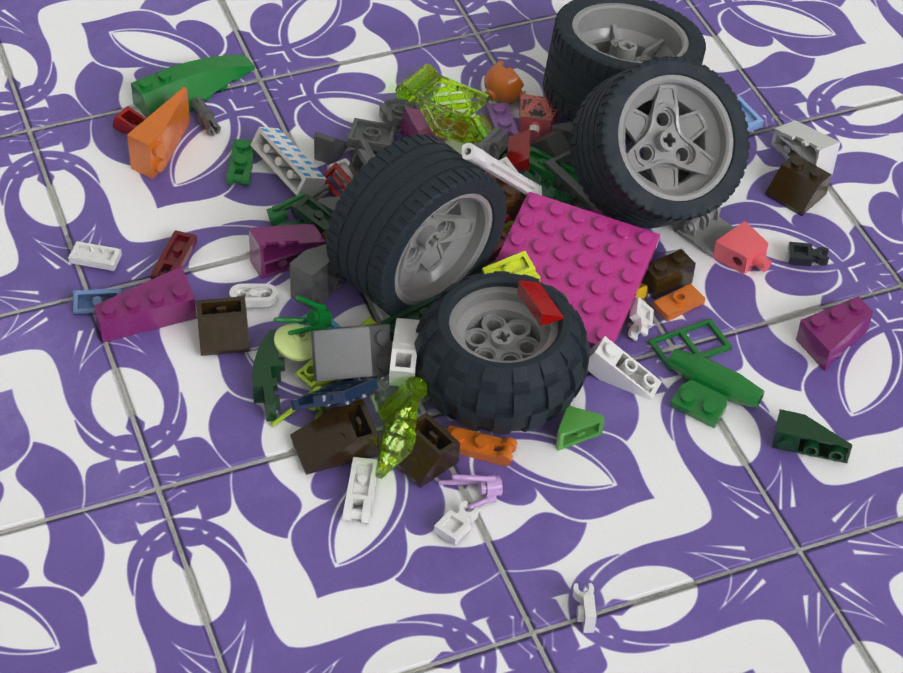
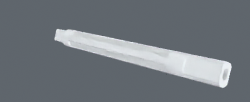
[462,143,542,196]

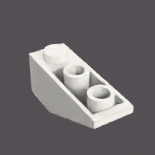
[389,318,420,388]
[588,336,662,400]

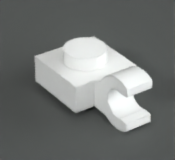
[628,297,654,341]
[573,583,597,633]

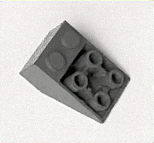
[289,244,347,310]

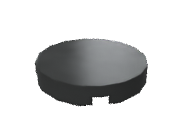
[379,98,422,127]

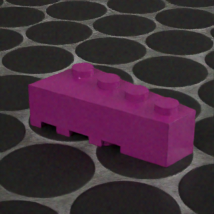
[94,266,197,343]

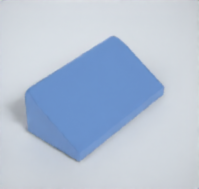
[73,288,123,315]

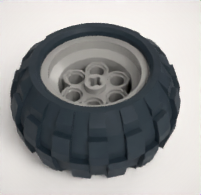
[414,271,590,435]

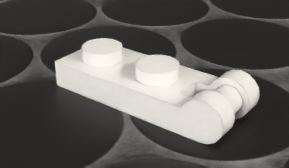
[343,457,379,523]

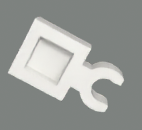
[434,500,479,545]

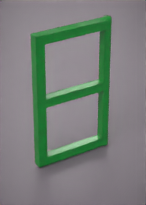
[647,318,732,372]

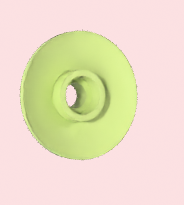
[274,324,313,362]

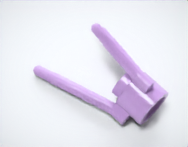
[437,474,503,511]

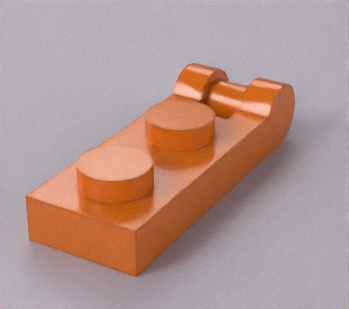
[447,425,518,466]

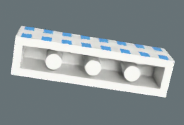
[251,127,327,196]

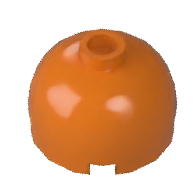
[484,61,526,104]

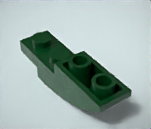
[252,329,285,422]

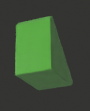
[556,406,605,451]

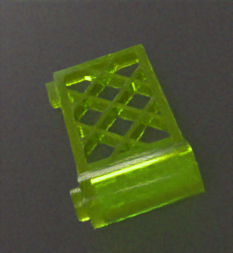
[395,64,490,122]
[418,100,494,144]
[375,376,428,479]

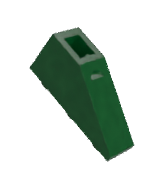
[772,409,852,463]

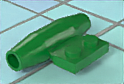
[667,349,765,428]

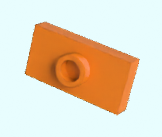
[653,284,705,322]

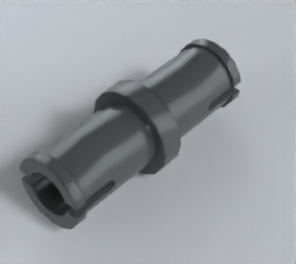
[190,97,221,136]

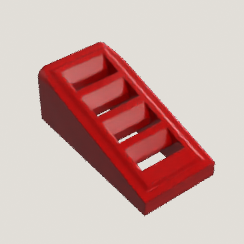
[112,106,146,134]

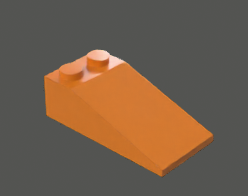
[127,87,190,179]

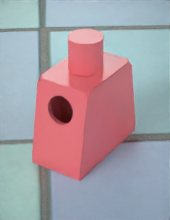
[713,221,772,273]

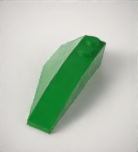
[131,54,255,118]

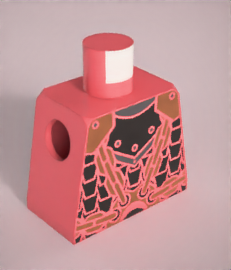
[519,94,560,140]

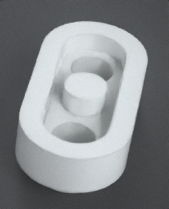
[229,283,278,307]

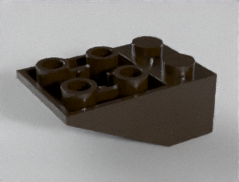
[290,399,379,475]

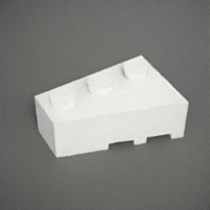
[771,120,840,174]

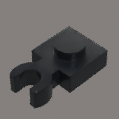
[788,242,829,266]

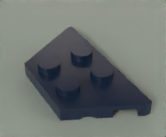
[290,377,378,410]

